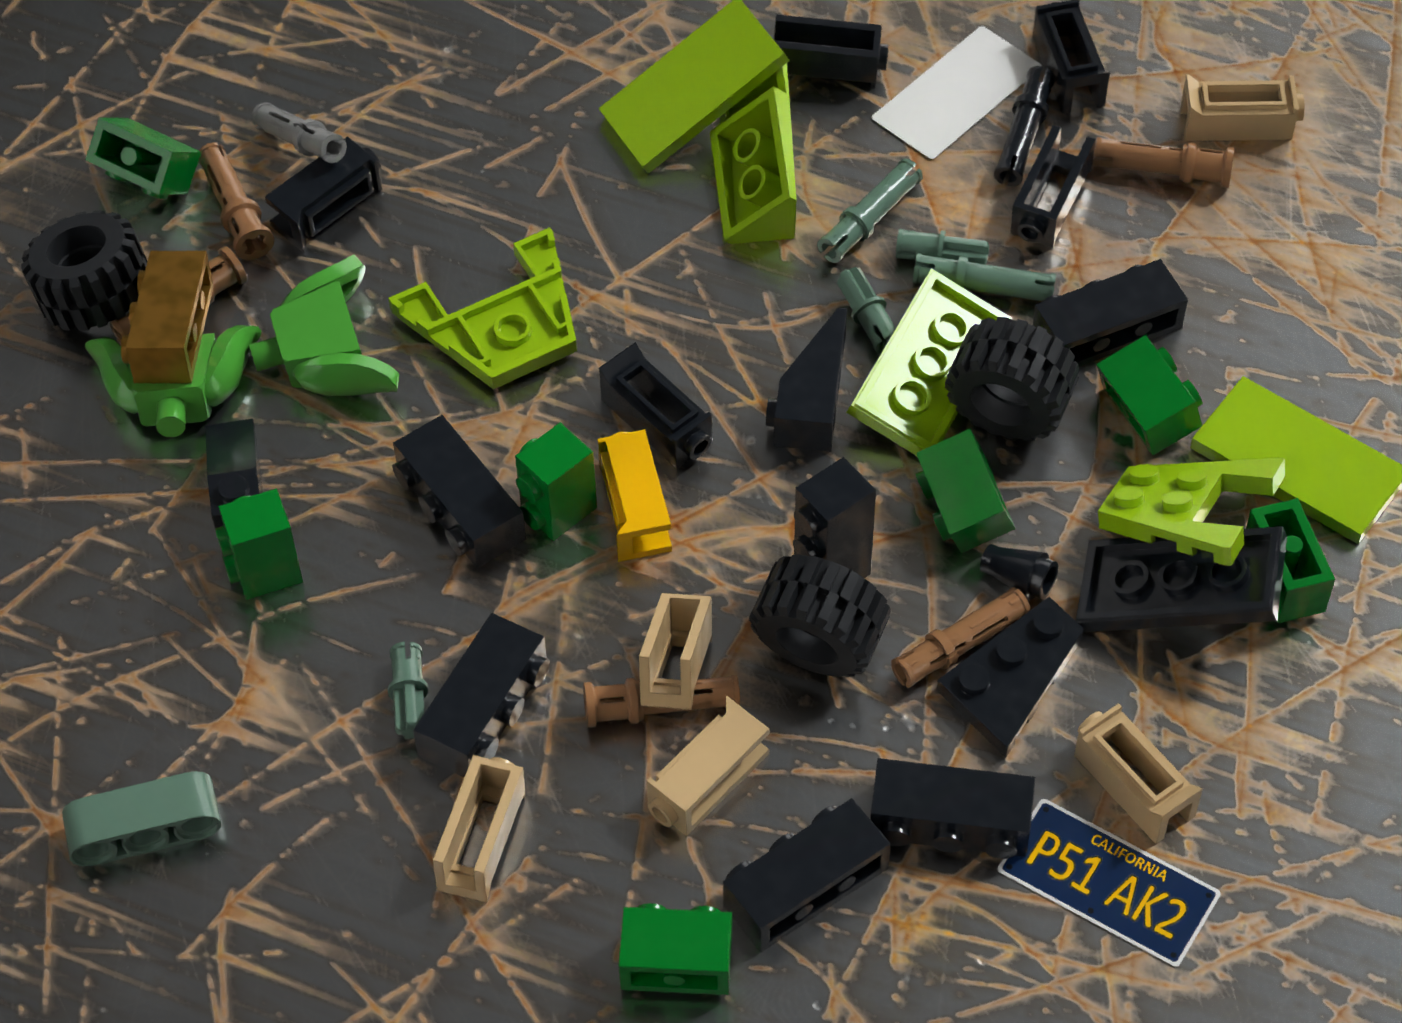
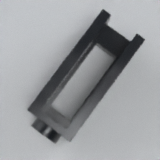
[1032,0,1110,114]
[774,14,889,88]
[1010,125,1096,248]
[265,136,382,253]
[599,342,713,469]

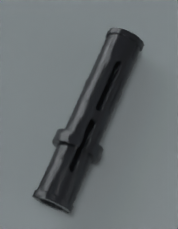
[994,66,1055,187]

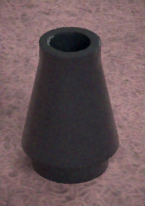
[980,544,1058,600]

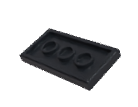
[1076,526,1287,632]

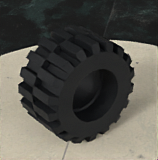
[21,210,147,331]
[945,317,1079,441]
[749,555,891,677]

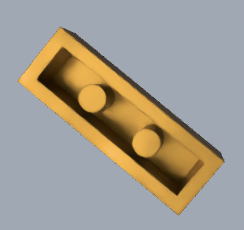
[121,251,214,383]

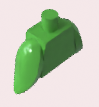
[249,254,399,396]
[85,325,262,437]

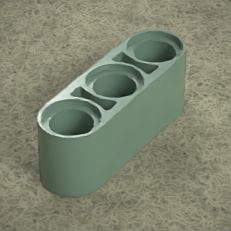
[62,771,221,867]

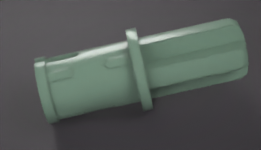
[895,229,989,264]
[837,267,896,354]
[388,641,429,739]

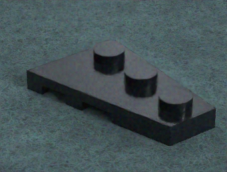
[937,597,1084,758]

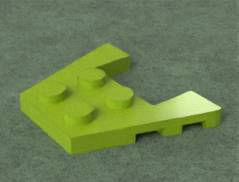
[388,227,577,389]
[1098,458,1285,566]

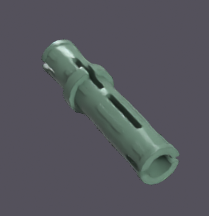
[817,158,923,263]
[912,253,1056,301]

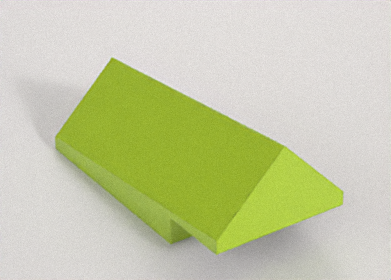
[709,63,796,244]

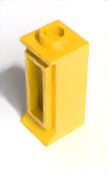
[597,429,672,562]

